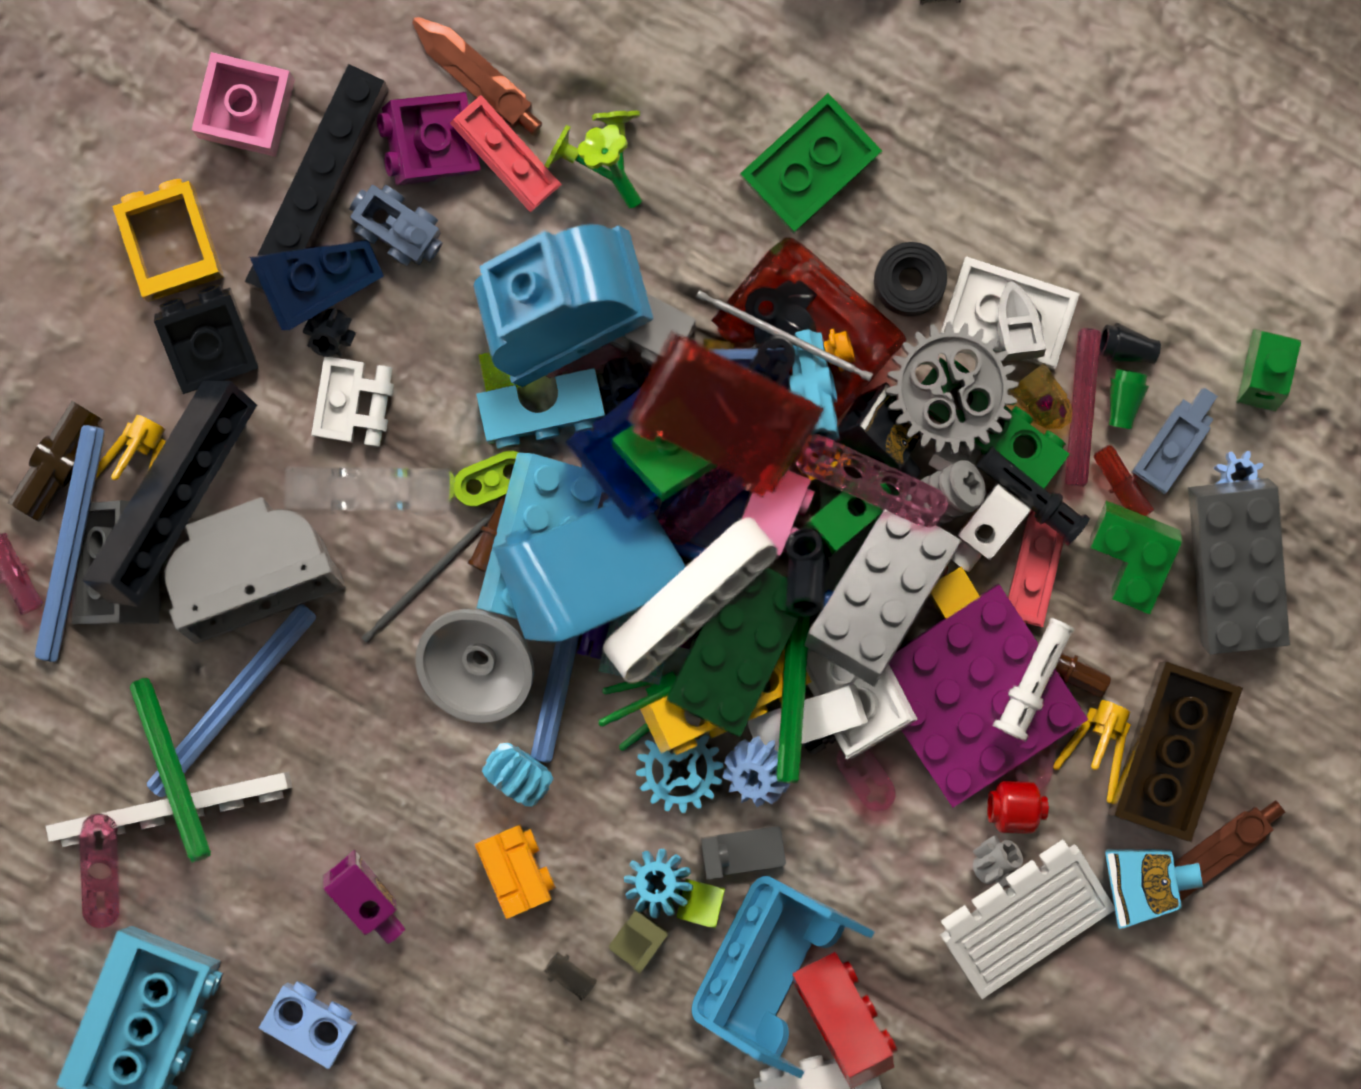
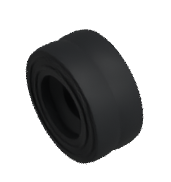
[874,242,947,316]

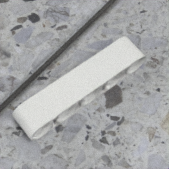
[603,518,778,683]

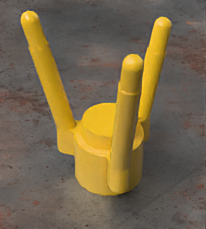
[96,414,166,481]
[1053,700,1131,804]

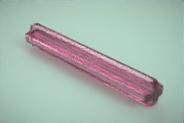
[1065,328,1101,486]

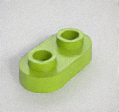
[453,451,519,507]

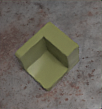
[609,910,668,974]

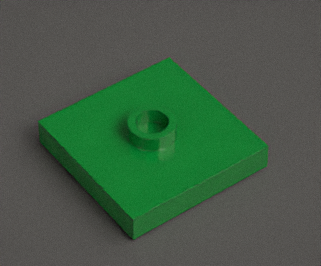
[612,398,727,501]

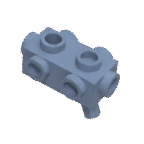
[349,184,443,267]

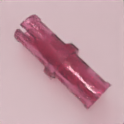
[0,533,44,616]

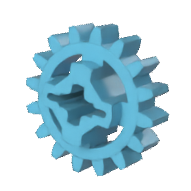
[636,734,723,813]

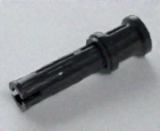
[976,446,1090,546]

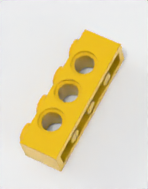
[640,645,812,755]

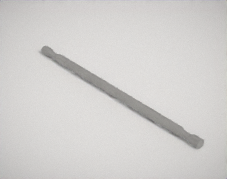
[696,290,873,381]

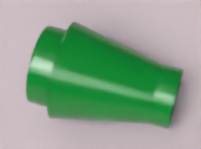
[1108,369,1149,429]

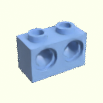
[259,981,357,1069]

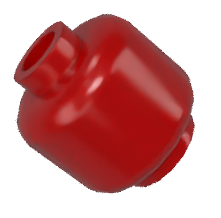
[987,781,1049,834]

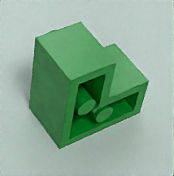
[1090,500,1182,614]

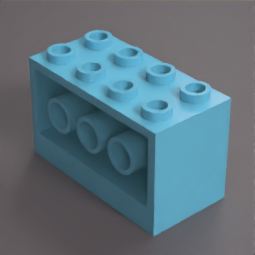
[56,926,223,1089]

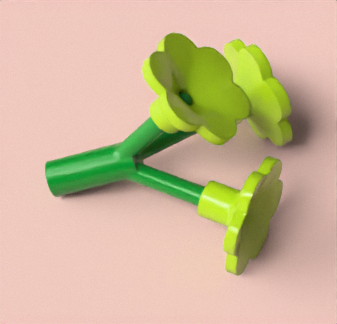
[544,111,642,209]

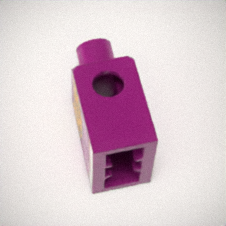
[323,849,406,944]

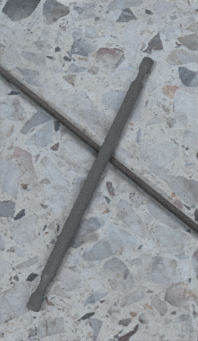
[361,505,497,643]

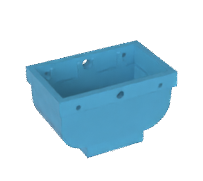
[473,225,654,387]

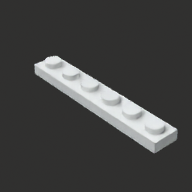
[46,772,292,847]

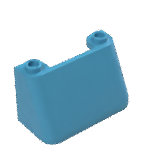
[493,485,686,641]

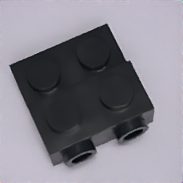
[154,284,259,395]

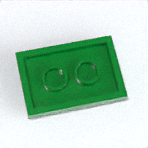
[740,93,882,234]

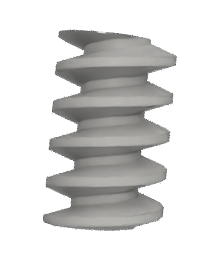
[899,460,985,527]

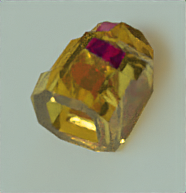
[1010,363,1073,429]

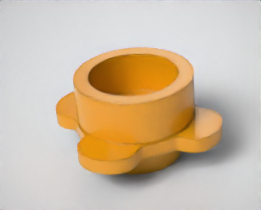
[824,328,855,372]

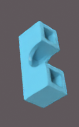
[476,368,606,449]

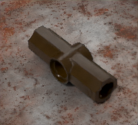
[8,401,103,522]

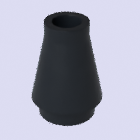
[1098,323,1161,364]

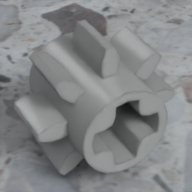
[973,835,1023,888]

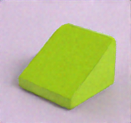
[676,878,725,929]

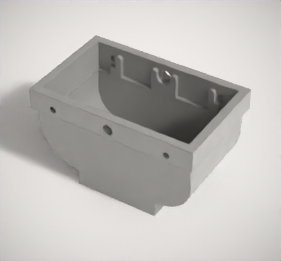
[165,497,346,644]

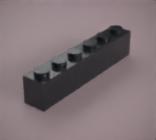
[245,64,389,294]
[82,381,257,606]

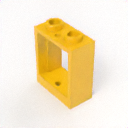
[112,179,224,302]

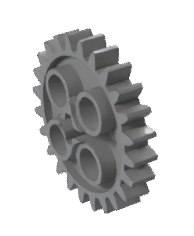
[885,322,1018,455]

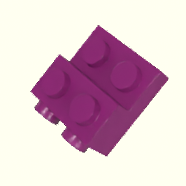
[377,92,481,186]

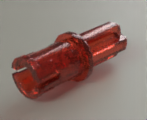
[1094,445,1154,516]

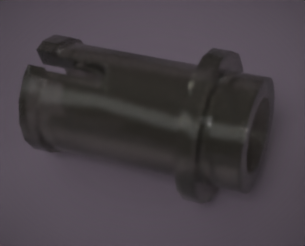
[543,952,597,1001]

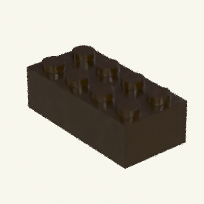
[1108,661,1243,842]

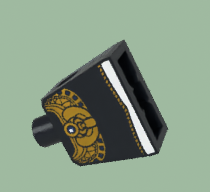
[833,382,921,485]

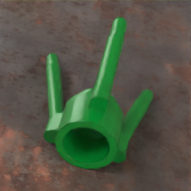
[598,671,676,751]

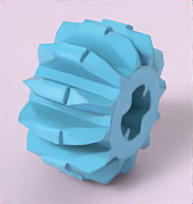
[482,743,553,806]
[624,849,693,918]

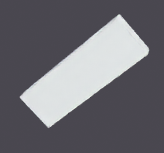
[748,684,868,752]

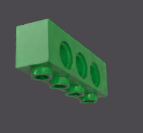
[921,357,1070,488]

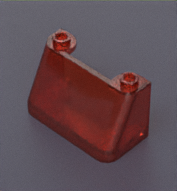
[711,237,907,421]
[627,330,825,497]

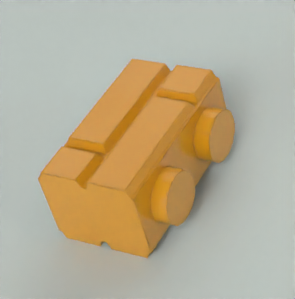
[475,824,556,919]

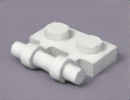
[311,357,394,447]

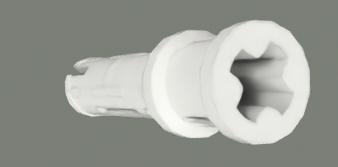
[993,618,1075,742]

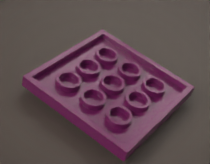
[889,584,1088,808]

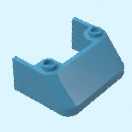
[692,876,875,1079]

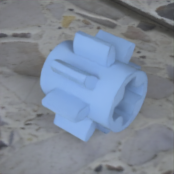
[1213,451,1264,484]

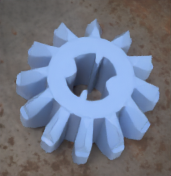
[722,736,790,807]

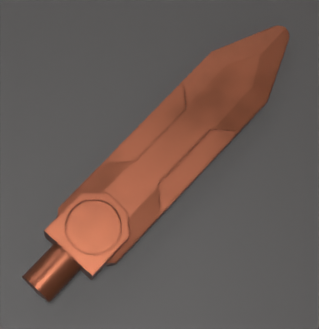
[412,17,543,135]
[1174,800,1285,901]

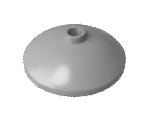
[415,609,534,723]

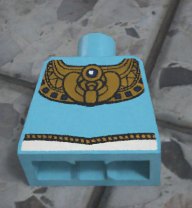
[1105,849,1203,929]

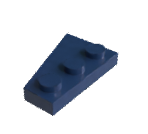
[249,240,384,330]

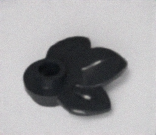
[744,280,818,348]

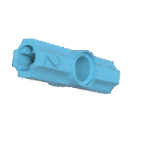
[789,329,839,449]

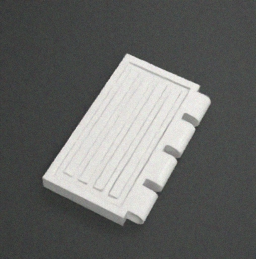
[940,839,1115,999]

